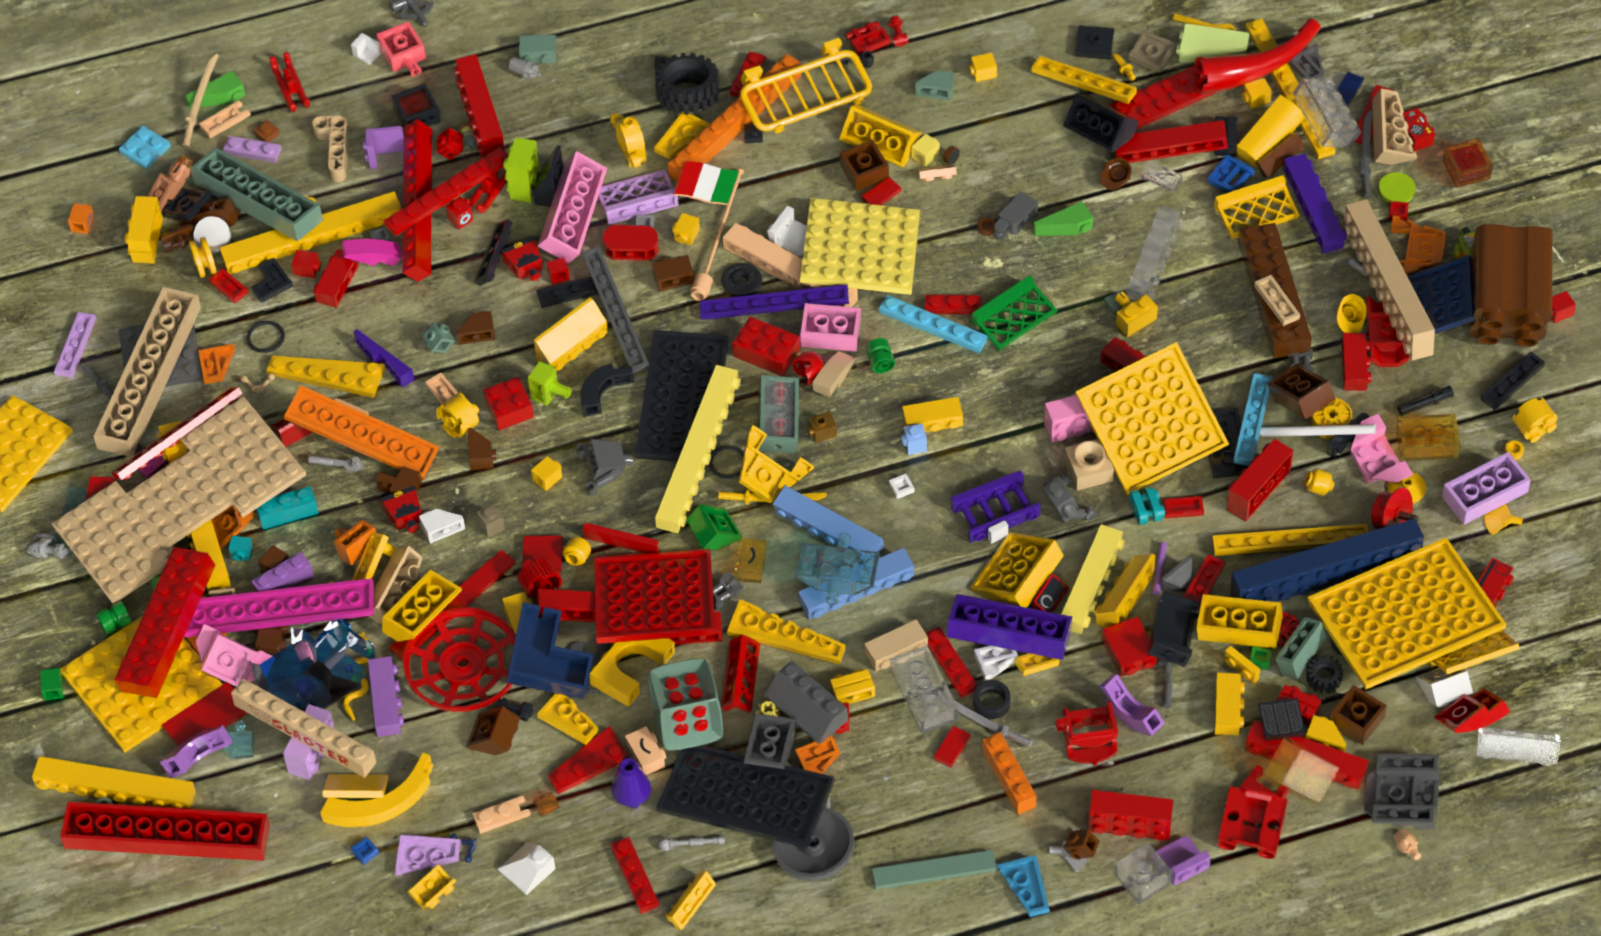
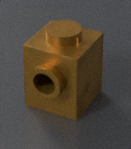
[807,411,837,443]

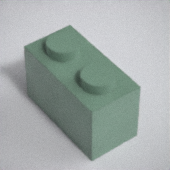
[519,35,557,64]

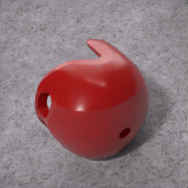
[793,351,824,386]

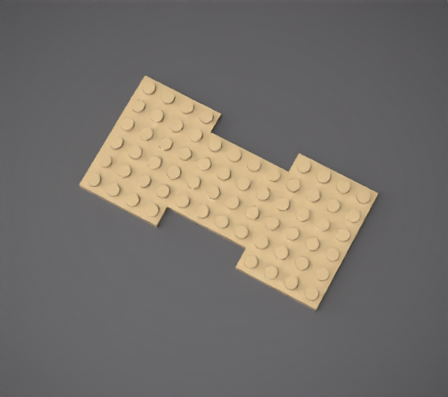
[51,396,307,604]

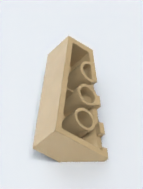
[1372,89,1417,165]
[369,546,422,624]

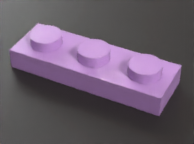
[223,136,281,163]

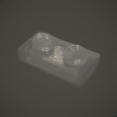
[1141,161,1183,192]

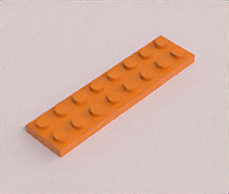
[284,385,439,480]

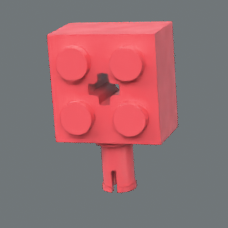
[376,21,426,76]

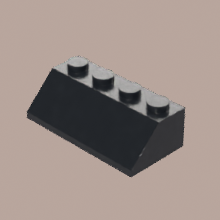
[1063,92,1139,152]

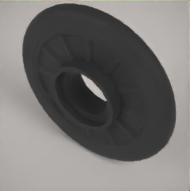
[722,263,762,297]

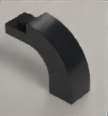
[580,363,634,417]

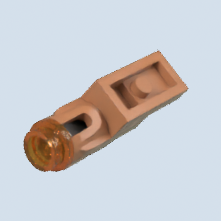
[147,154,194,211]

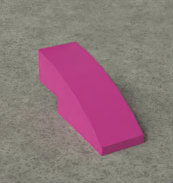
[341,239,402,266]

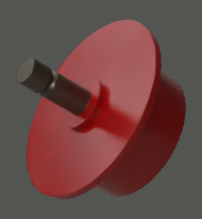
[1371,487,1419,529]

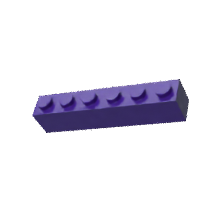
[1283,153,1346,253]

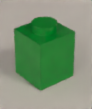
[40,668,64,701]

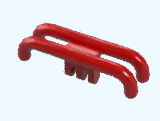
[269,52,310,113]
[464,171,507,214]

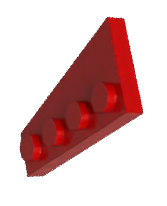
[548,726,629,795]

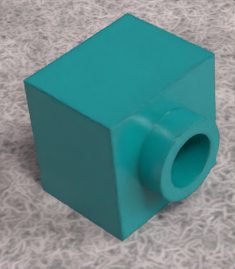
[229,536,253,561]

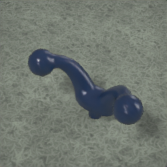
[450,833,478,863]

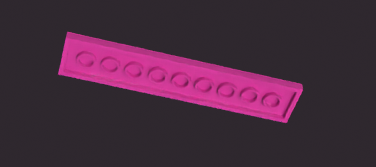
[184,578,374,638]

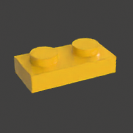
[1224,646,1260,684]
[1015,653,1059,676]

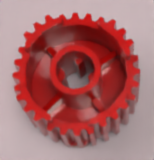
[517,556,563,599]

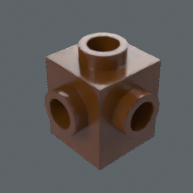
[1063,829,1100,860]

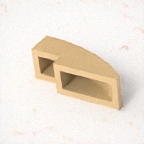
[813,351,856,397]

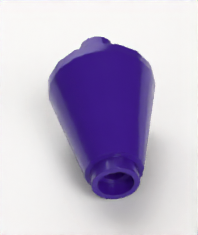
[611,758,651,808]

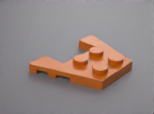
[1391,215,1447,273]

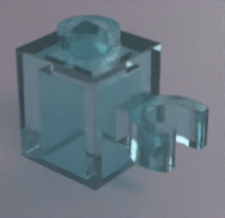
[224,721,254,759]

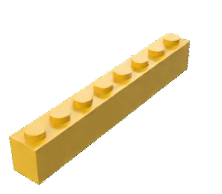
[32,756,196,809]

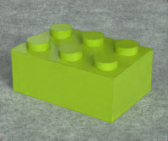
[504,137,540,203]

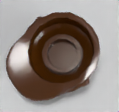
[1100,158,1132,190]

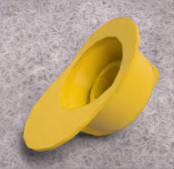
[1336,294,1367,333]

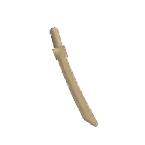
[182,54,219,147]

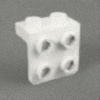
[767,206,807,258]

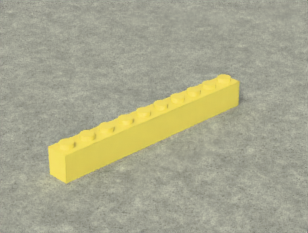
[655,365,741,533]

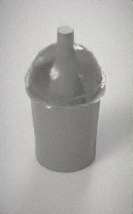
[509,57,541,79]

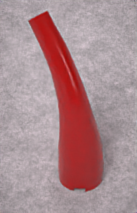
[1194,18,1321,94]

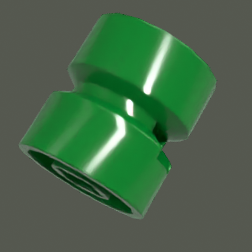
[865,338,896,374]
[96,601,131,635]

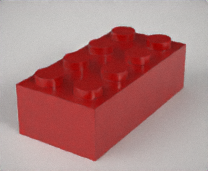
[1227,438,1294,522]
[1089,790,1174,841]

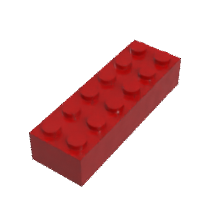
[454,54,505,157]

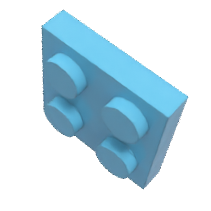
[119,126,171,170]

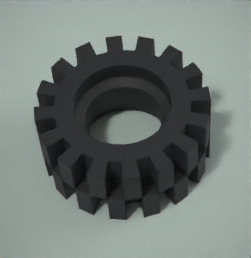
[1306,655,1343,694]

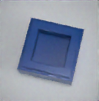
[350,836,379,865]

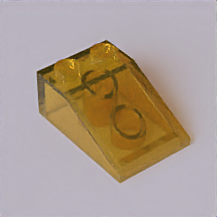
[1264,738,1339,803]

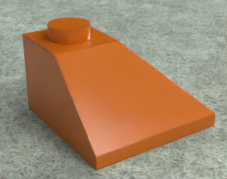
[211,505,255,549]

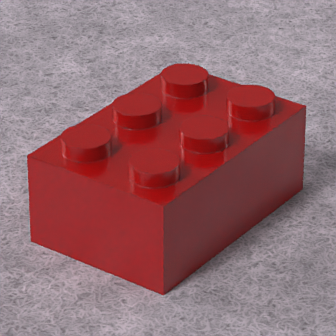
[732,316,800,377]

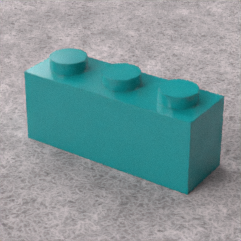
[257,486,319,530]

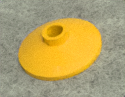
[1387,472,1426,504]

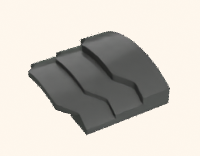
[1364,754,1440,829]

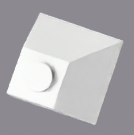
[498,843,555,895]

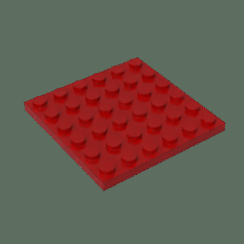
[594,549,716,644]

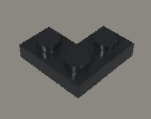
[251,258,293,303]

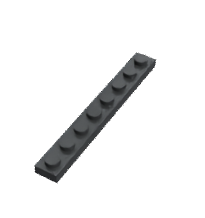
[582,246,649,374]

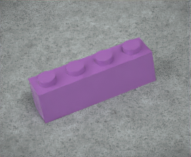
[368,656,404,737]

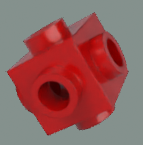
[436,127,463,160]

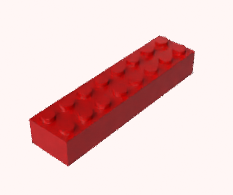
[114,547,215,698]

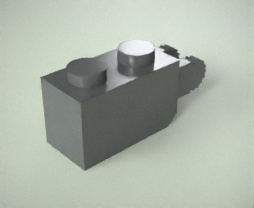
[994,191,1038,239]

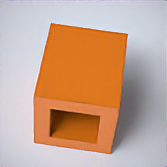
[68,204,94,234]

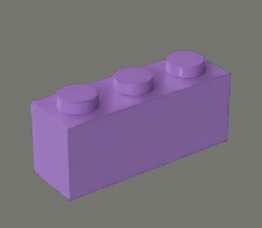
[251,552,314,592]

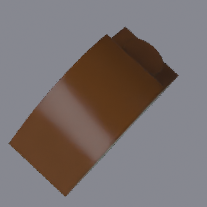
[375,466,422,494]

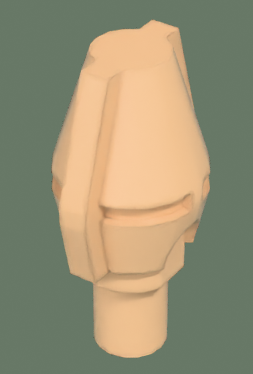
[1394,829,1421,860]

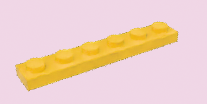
[1032,56,1137,104]

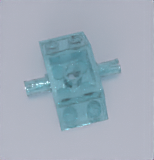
[796,533,880,605]

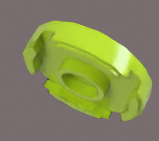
[1379,172,1416,203]

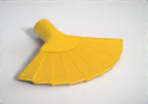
[1484,504,1523,535]

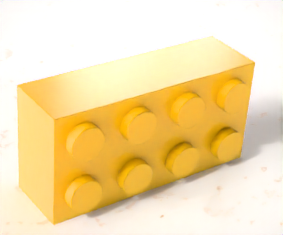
[1196,594,1283,649]

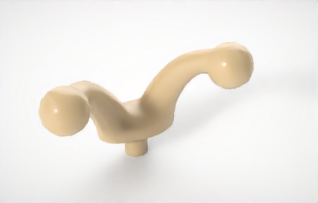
[240,373,275,394]

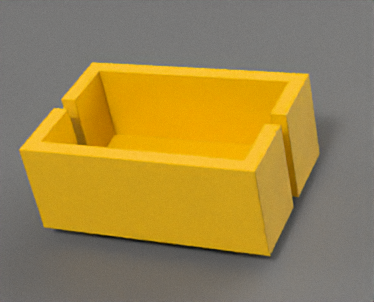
[125,196,163,263]

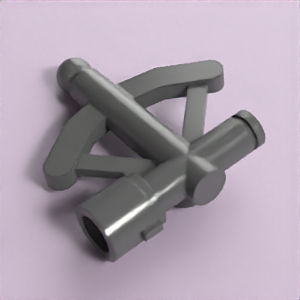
[389,0,434,27]

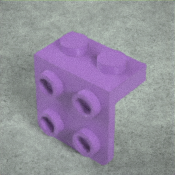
[363,126,404,169]
[1154,836,1211,886]

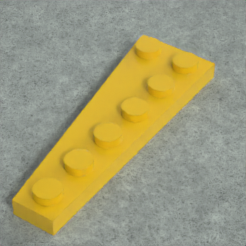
[266,356,386,398]
[727,599,846,665]

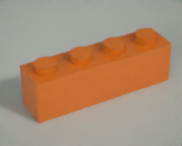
[982,732,1036,815]

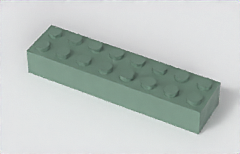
[190,148,323,242]

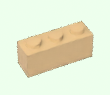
[864,619,928,671]

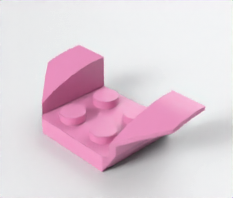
[1350,414,1413,484]
[196,624,276,687]

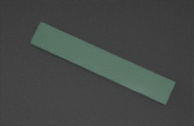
[872,850,996,890]

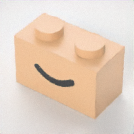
[625,726,666,775]

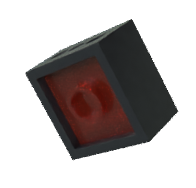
[392,83,441,127]

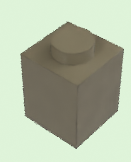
[477,504,505,538]

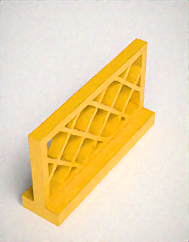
[1213,175,1300,239]
[1428,630,1519,674]

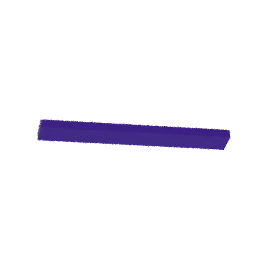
[700,284,849,320]

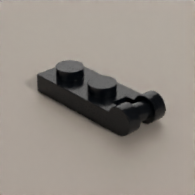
[1327,413,1370,458]

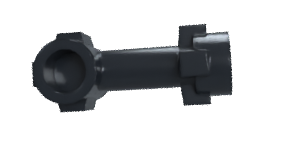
[840,51,874,68]
[495,697,533,721]

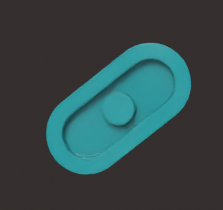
[1129,486,1165,526]

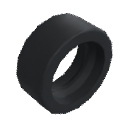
[973,680,1010,719]

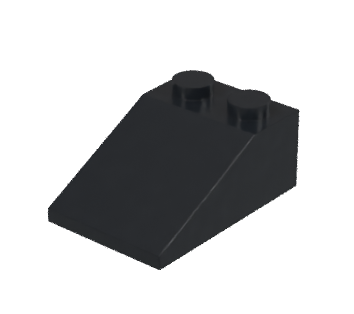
[531,145,564,207]

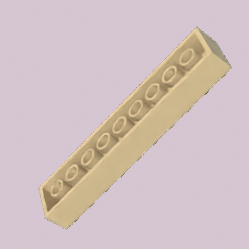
[1343,199,1435,360]
[94,287,201,457]

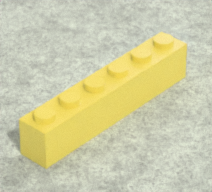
[1061,525,1125,635]

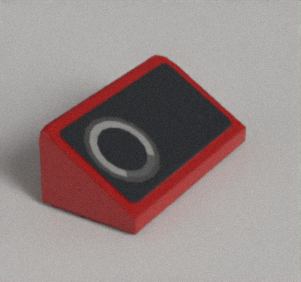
[1033,574,1069,613]

